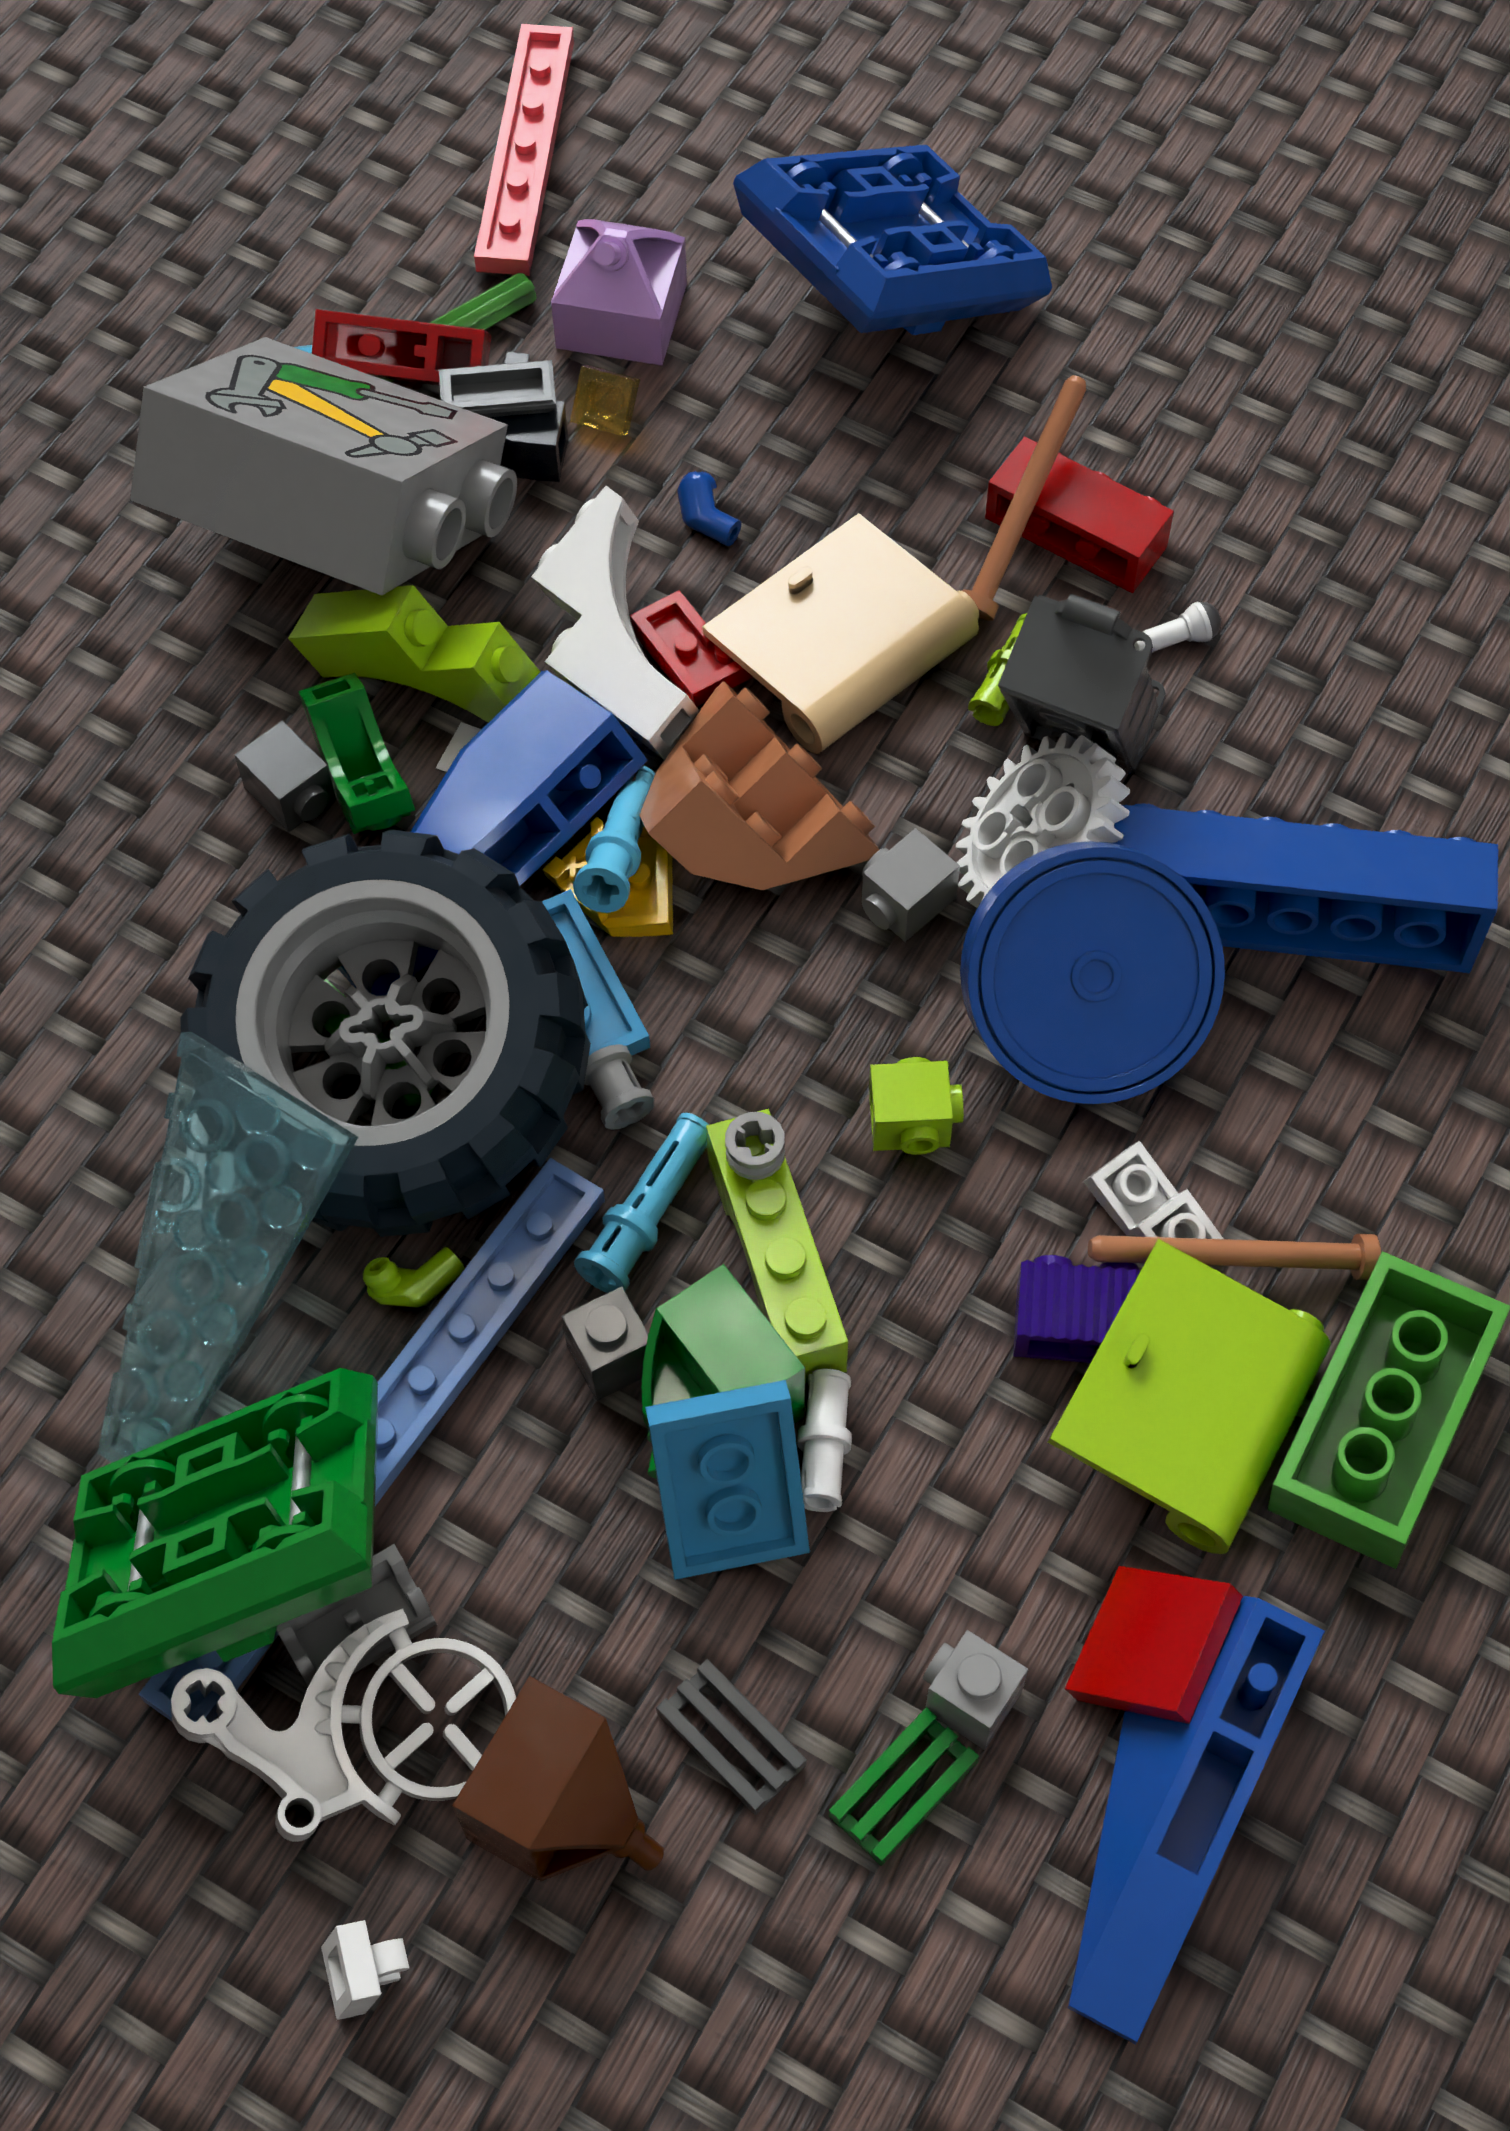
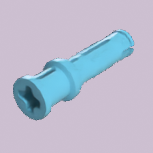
[573,766,655,913]
[574,1113,709,1293]

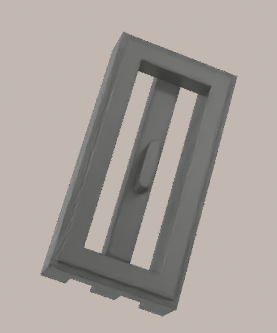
[656,1659,807,1816]

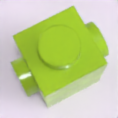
[869,1057,964,1155]

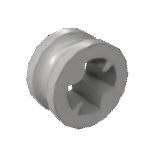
[725,1112,785,1179]

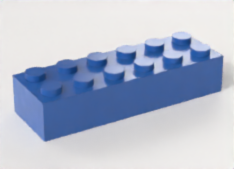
[1113,803,1498,973]

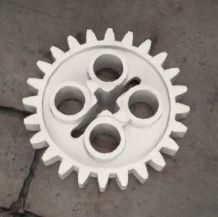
[956,733,1130,908]

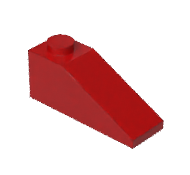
[312,309,491,386]

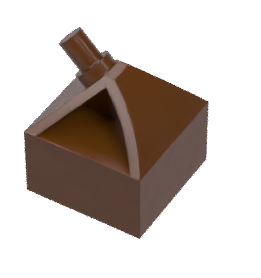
[452,1676,664,1882]

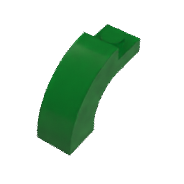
[298,673,415,834]

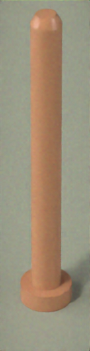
[962,375,1086,621]
[1088,1234,1381,1280]

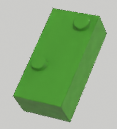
[1267,1251,1510,1569]

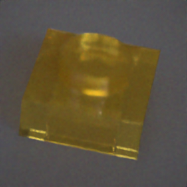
[570,365,640,436]

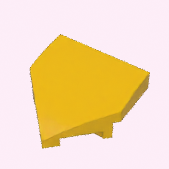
[543,817,673,937]

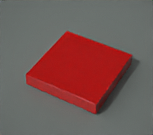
[1065,1566,1243,1724]

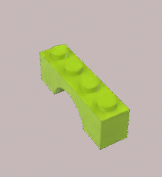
[706,1108,848,1383]

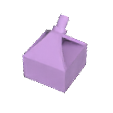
[551,219,687,366]

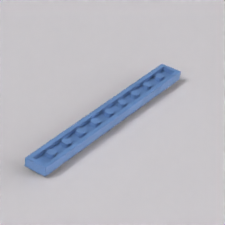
[139,1158,605,1723]

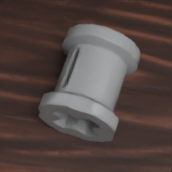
[584,1044,654,1130]

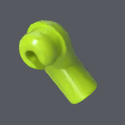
[363,1247,465,1308]

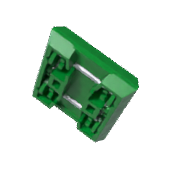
[52,1368,378,1698]

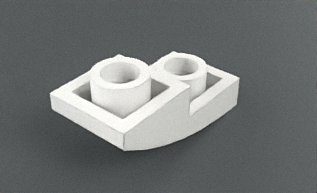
[1083,1141,1224,1239]

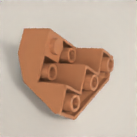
[639,681,880,890]

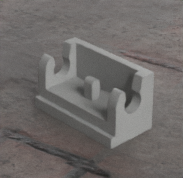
[276,1544,436,1686]

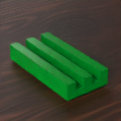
[828,1707,979,1866]

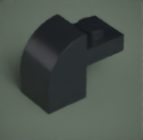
[488,352,568,482]

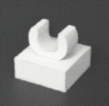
[321,1920,409,2020]

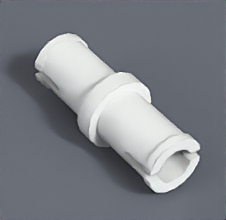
[797,1369,852,1512]

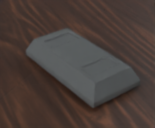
[439,360,556,417]

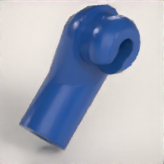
[677,471,741,546]

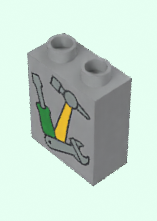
[130,337,517,595]

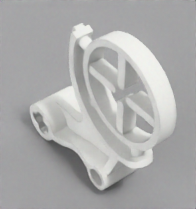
[171,1609,516,1842]

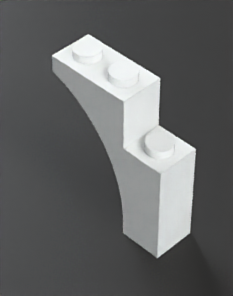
[531,486,699,760]

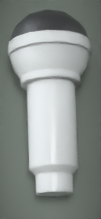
[1134,602,1222,653]

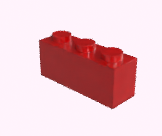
[985,436,1174,593]

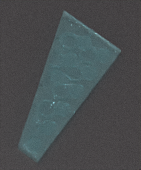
[98,1032,358,1463]

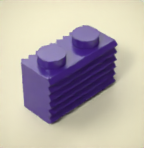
[1013,1255,1140,1367]

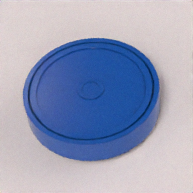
[960,841,1225,1104]

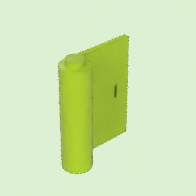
[1047,1238,1331,1554]

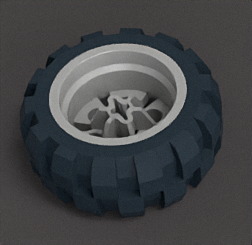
[180,830,591,1237]

